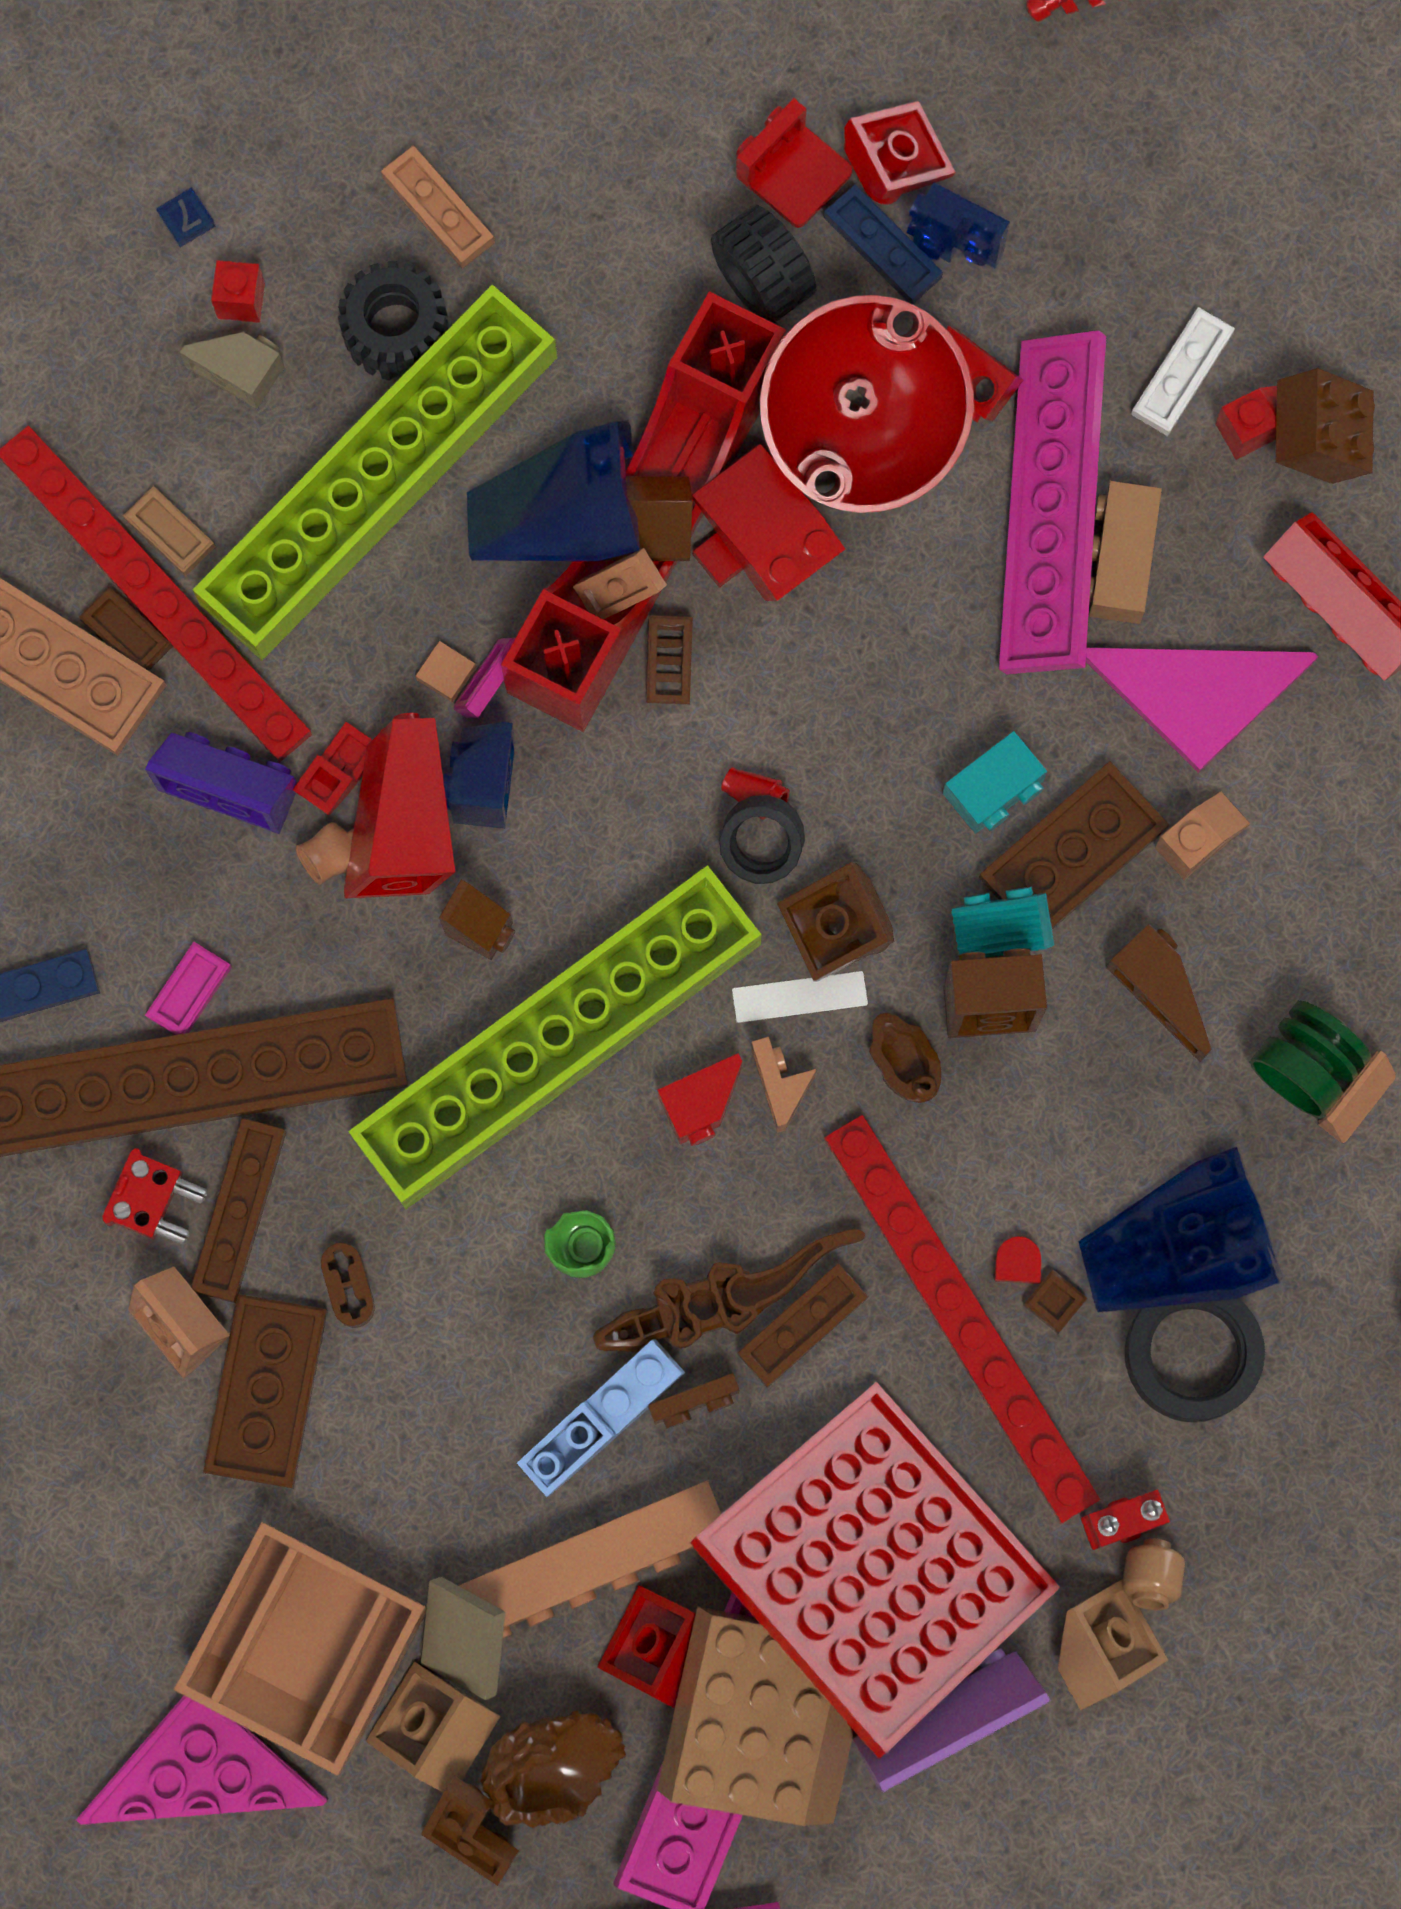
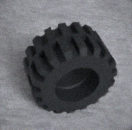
[710,205,817,323]
[338,261,449,381]

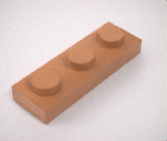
[381,145,495,269]

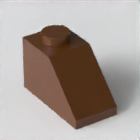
[439,879,515,960]

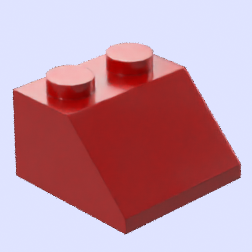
[597,1585,696,1708]

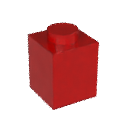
[211,260,265,323]

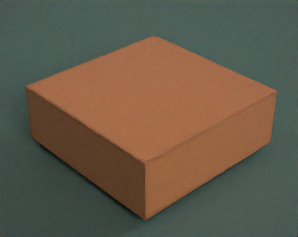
[415,641,476,703]

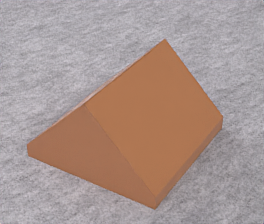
[128,1267,230,1379]

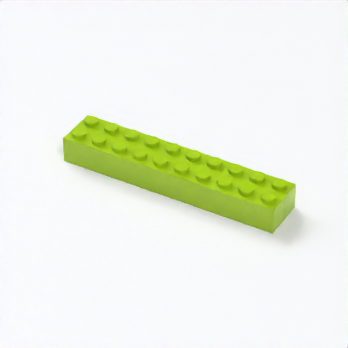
[192,285,557,661]
[348,865,762,1210]

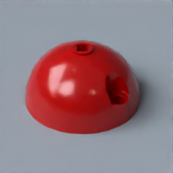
[760,295,974,513]

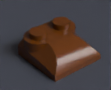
[777,862,894,982]

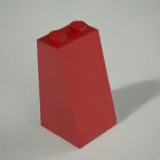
[344,713,455,899]

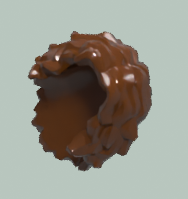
[480,1710,626,1828]

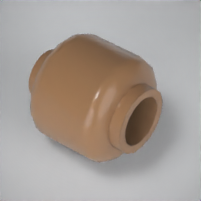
[1123,1538,1185,1610]

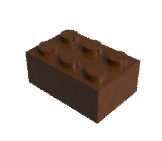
[943,949,1047,1038]

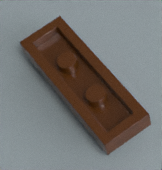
[737,1263,868,1388]

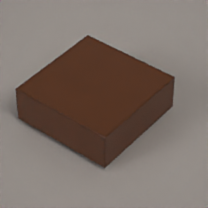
[1023,1270,1087,1334]

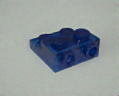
[906,182,1010,268]

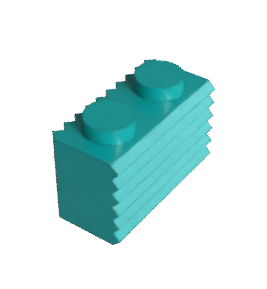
[951,887,1054,958]

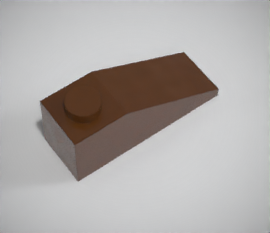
[1107,924,1212,1062]

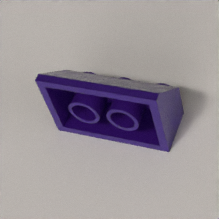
[145,732,297,834]

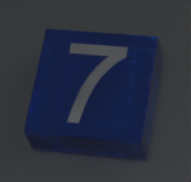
[156,187,216,248]

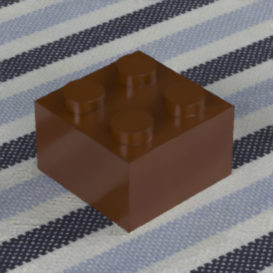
[1276,368,1375,484]

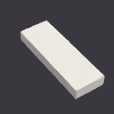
[1131,307,1235,436]

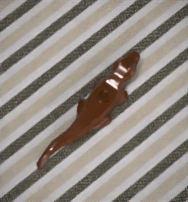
[593,1229,865,1353]

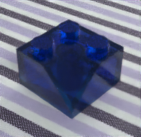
[443,722,516,829]

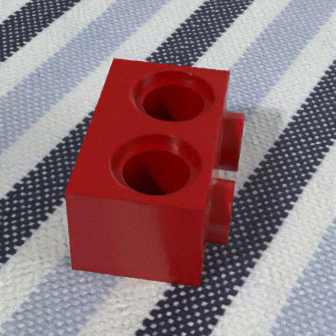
[946,326,1023,422]

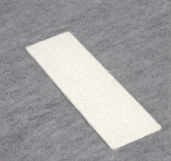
[732,971,868,1023]

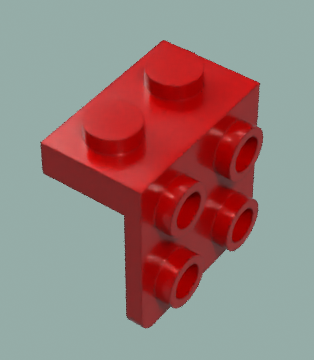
[736,98,852,228]

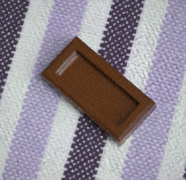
[79,587,172,671]

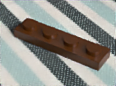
[191,1118,287,1303]

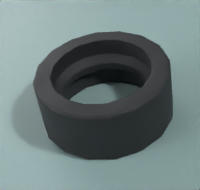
[719,795,805,884]

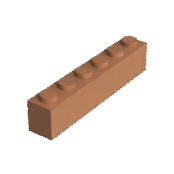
[459,1480,721,1639]

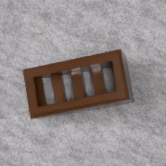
[646,616,693,704]

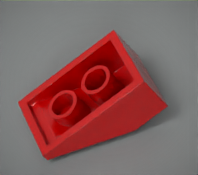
[691,444,845,601]

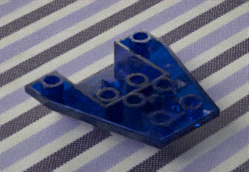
[467,420,640,561]
[1078,1147,1283,1313]

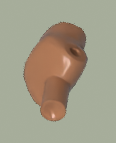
[296,822,354,885]

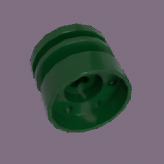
[1249,1000,1372,1119]

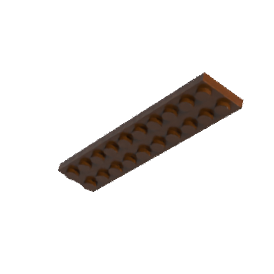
[0,998,408,1157]

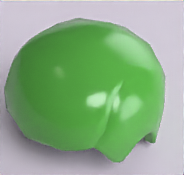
[544,1210,616,1278]

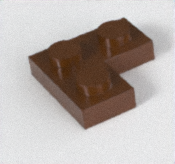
[421,1776,520,1886]

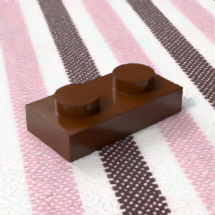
[648,1373,740,1429]

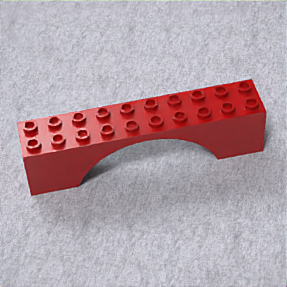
[501,291,787,732]

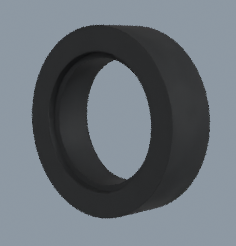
[1125,1283,1265,1422]

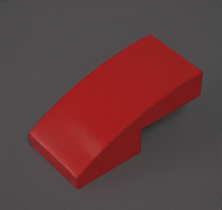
[293,722,372,815]

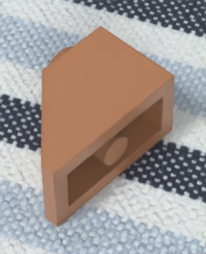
[1155,792,1250,880]

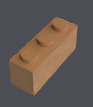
[1089,481,1162,624]

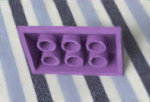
[852,1648,1050,1792]

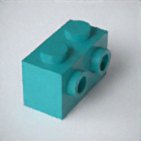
[943,731,1047,834]

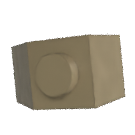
[179,332,284,409]

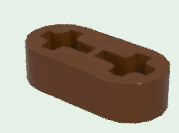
[321,1243,375,1328]

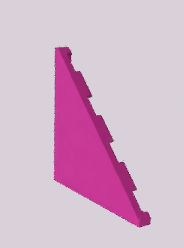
[1086,648,1318,773]
[76,1695,328,1825]

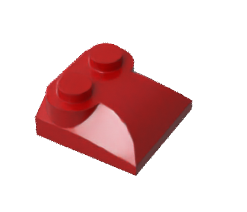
[844,101,956,204]

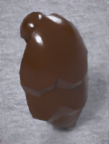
[869,1013,941,1103]

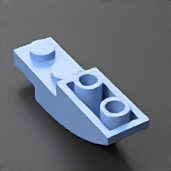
[517,1339,685,1497]

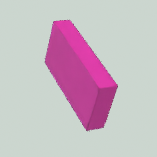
[454,637,515,718]
[145,942,232,1035]

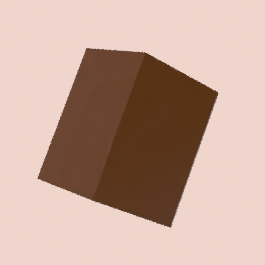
[602,476,692,561]

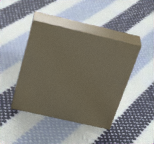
[421,1577,505,1700]

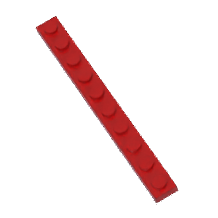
[0,425,312,763]
[824,1114,1101,1524]

